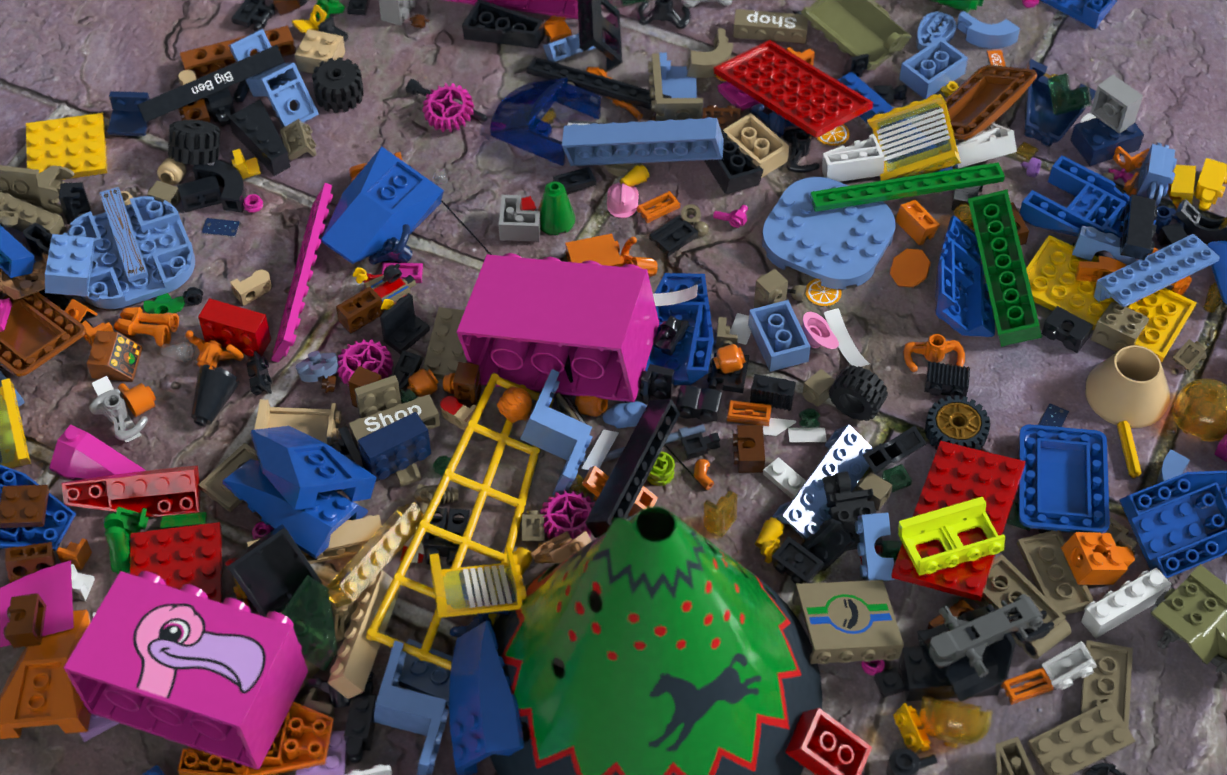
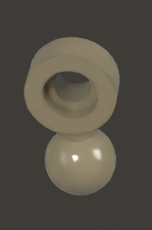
[681,204,709,237]
[0,211,19,228]

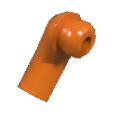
[694,459,714,490]

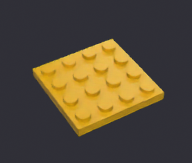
[26,113,107,180]

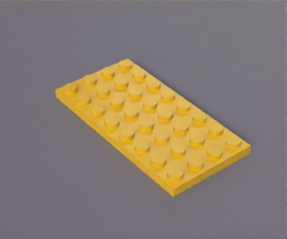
[1026,235,1197,362]

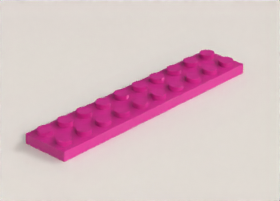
[271,183,333,362]

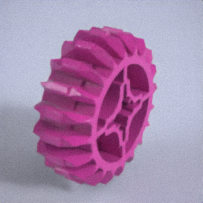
[423,83,474,133]
[337,338,393,386]
[540,490,595,540]

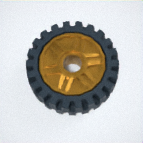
[925,395,990,450]

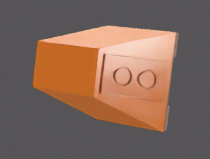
[0,610,91,739]
[177,701,334,775]

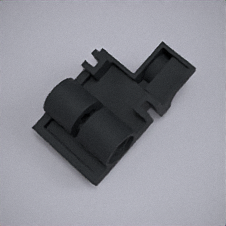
[822,471,883,551]

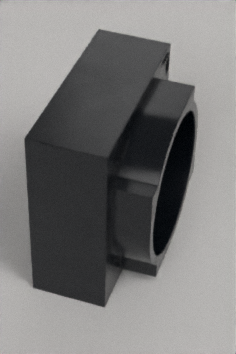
[225,524,323,617]

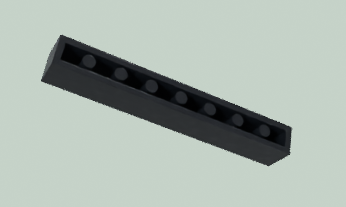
[585,398,680,538]

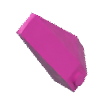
[49,424,146,480]

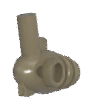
[413,484,458,521]

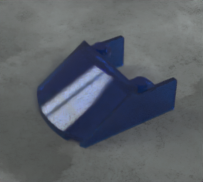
[490,78,601,166]

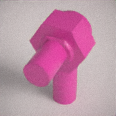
[713,205,748,228]

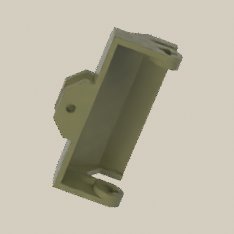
[801,0,912,70]

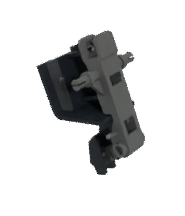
[919,594,1054,702]

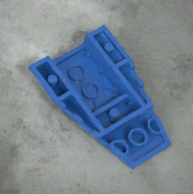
[935,215,995,337]
[645,273,714,385]
[222,459,368,558]
[449,621,524,775]

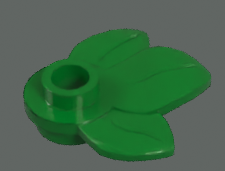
[143,293,185,314]

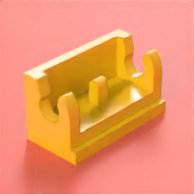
[1171,165,1196,205]

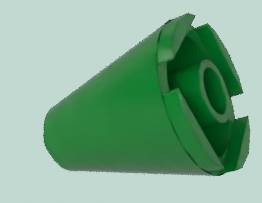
[538,182,575,235]

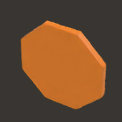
[890,248,931,288]

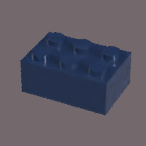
[1070,117,1144,166]
[358,412,431,482]

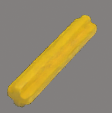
[1117,421,1142,478]

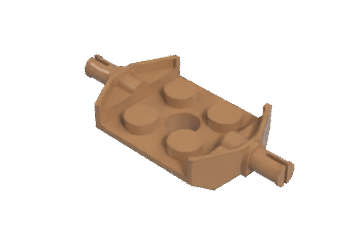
[0,253,48,299]
[531,531,591,563]

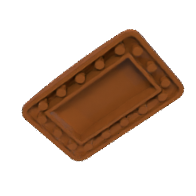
[916,65,1037,140]
[0,292,86,377]

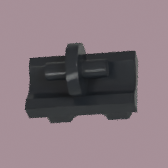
[653,315,689,356]

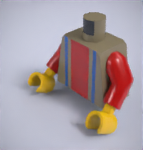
[353,267,416,311]

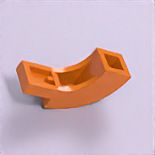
[1075,256,1140,302]
[582,466,658,516]

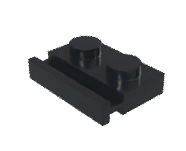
[649,215,698,256]

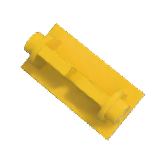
[893,703,931,753]

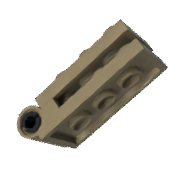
[974,554,1071,659]

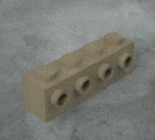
[0,192,67,235]

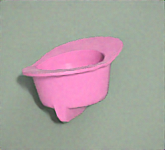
[607,183,639,218]
[801,312,839,349]

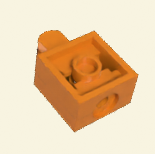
[1061,532,1135,585]

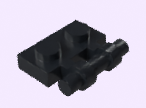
[232,0,276,31]
[707,352,750,393]

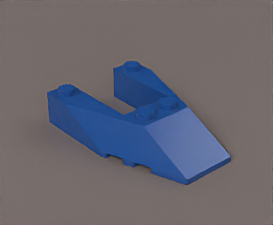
[1019,155,1156,238]

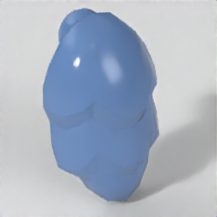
[603,401,647,428]

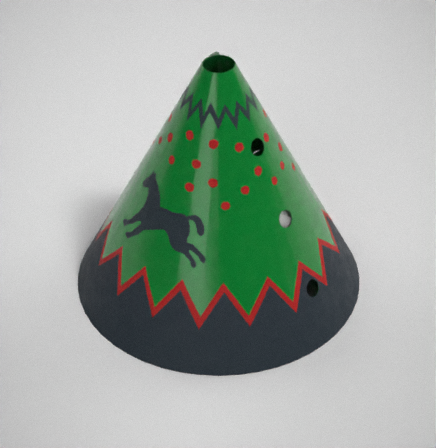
[489,506,823,775]

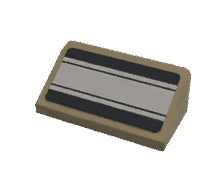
[556,393,587,424]

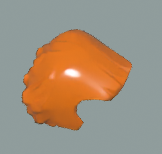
[497,387,532,423]

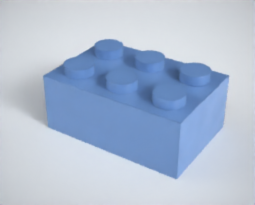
[899,38,968,99]
[45,234,94,296]
[748,300,811,372]

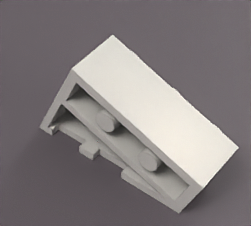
[822,134,885,182]

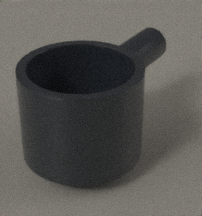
[886,748,937,775]

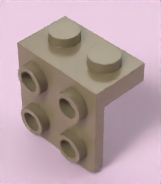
[1090,302,1149,352]

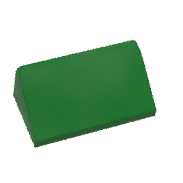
[160,512,207,530]

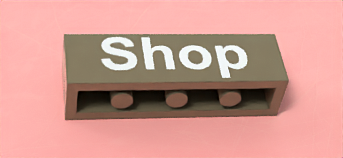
[733,9,808,44]
[349,394,440,453]

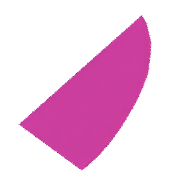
[0,561,74,648]

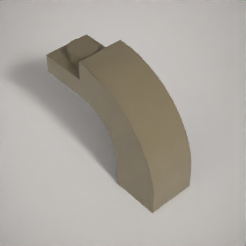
[686,28,733,78]

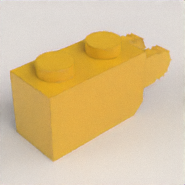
[1193,158,1227,211]

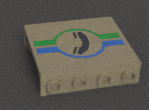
[792,580,904,664]

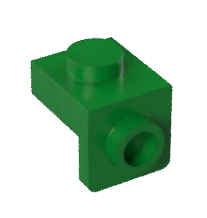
[315,0,345,20]
[115,507,149,535]

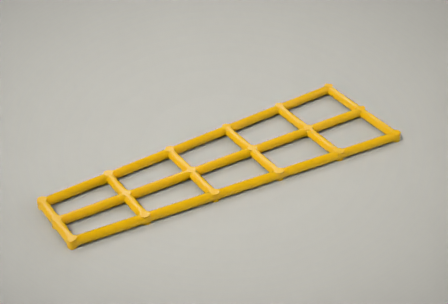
[366,373,554,671]

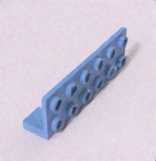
[659,53,697,98]
[1094,234,1220,307]
[772,425,873,540]

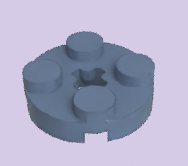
[296,351,339,382]

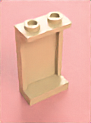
[254,399,341,445]

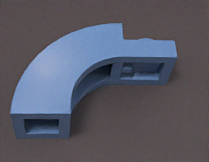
[956,11,1020,49]

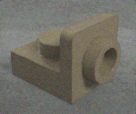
[716,317,738,349]
[1173,339,1207,372]
[522,510,544,542]
[301,688,335,719]

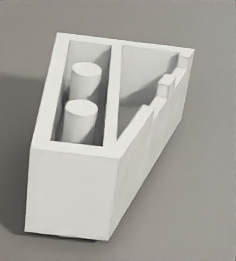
[944,123,1017,169]

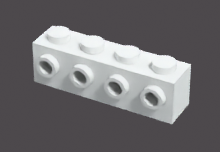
[1081,568,1171,639]

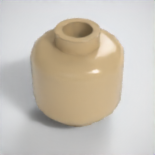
[157,157,186,186]

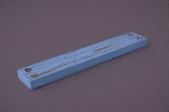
[99,187,149,282]

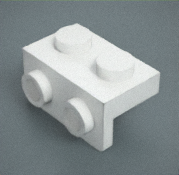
[1042,641,1098,690]

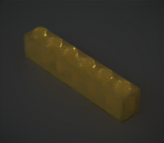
[323,501,424,608]

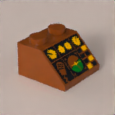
[87,330,143,382]

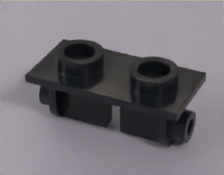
[246,351,272,395]

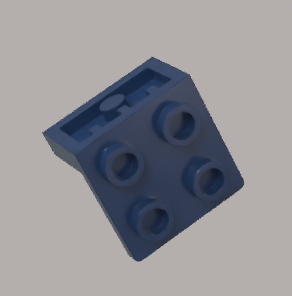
[107,91,150,136]

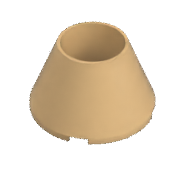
[1085,345,1170,428]

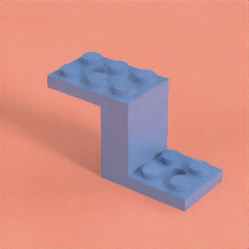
[228,29,319,128]
[520,369,593,496]
[373,641,449,775]

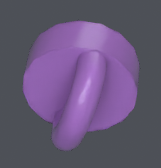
[1021,157,1041,178]

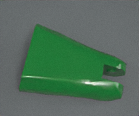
[104,513,131,574]

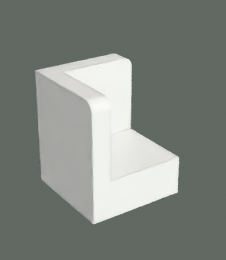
[71,564,95,601]

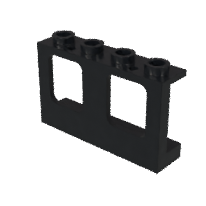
[577,0,623,72]

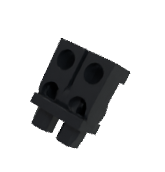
[423,507,470,566]

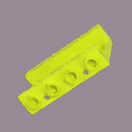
[898,497,1005,576]

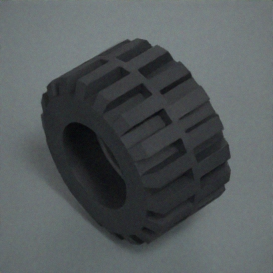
[829,365,888,421]

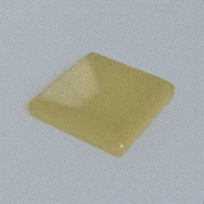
[1015,142,1038,160]

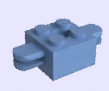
[1136,142,1177,206]

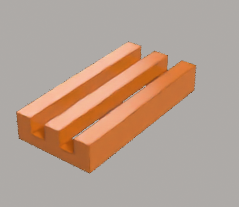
[637,191,680,223]
[727,400,772,426]
[1001,667,1054,705]

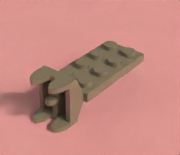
[0,165,75,214]

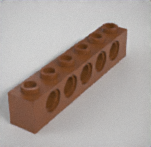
[180,25,296,79]

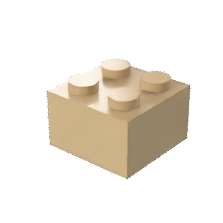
[295,29,345,74]

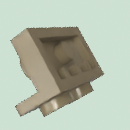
[280,119,317,161]

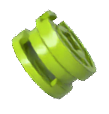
[647,452,675,486]

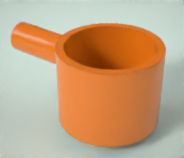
[118,383,156,417]

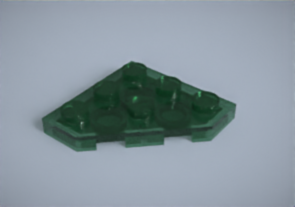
[281,575,338,671]

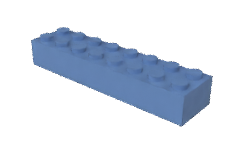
[562,117,724,166]

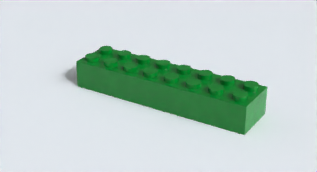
[968,189,1042,347]

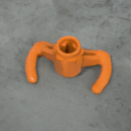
[620,237,658,278]
[185,330,244,370]
[903,334,965,372]

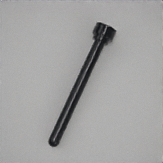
[406,79,488,122]

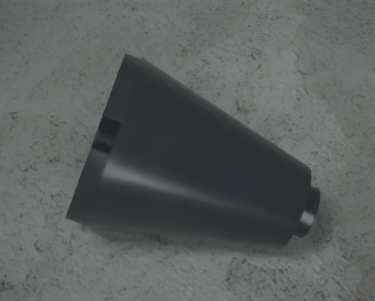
[191,365,240,426]

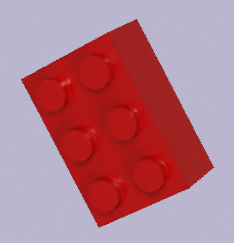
[198,298,271,357]
[785,708,872,775]

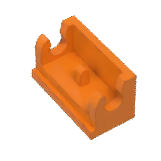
[895,200,940,246]

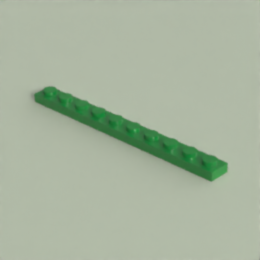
[810,162,1005,212]

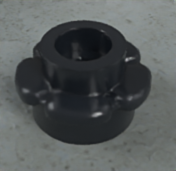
[183,287,203,306]

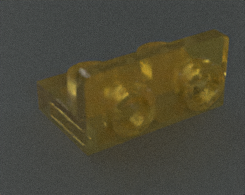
[704,491,737,537]

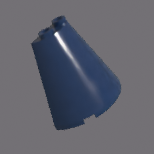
[1024,59,1096,146]

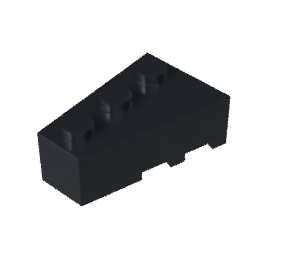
[1119,194,1158,260]

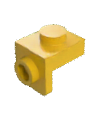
[231,149,261,179]

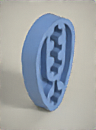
[916,12,956,51]

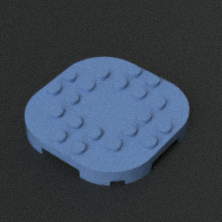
[762,177,895,289]
[63,196,195,309]

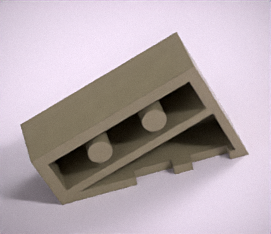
[995,737,1035,775]

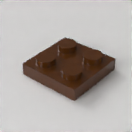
[0,485,49,528]

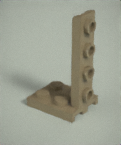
[648,54,703,121]
[355,375,421,487]

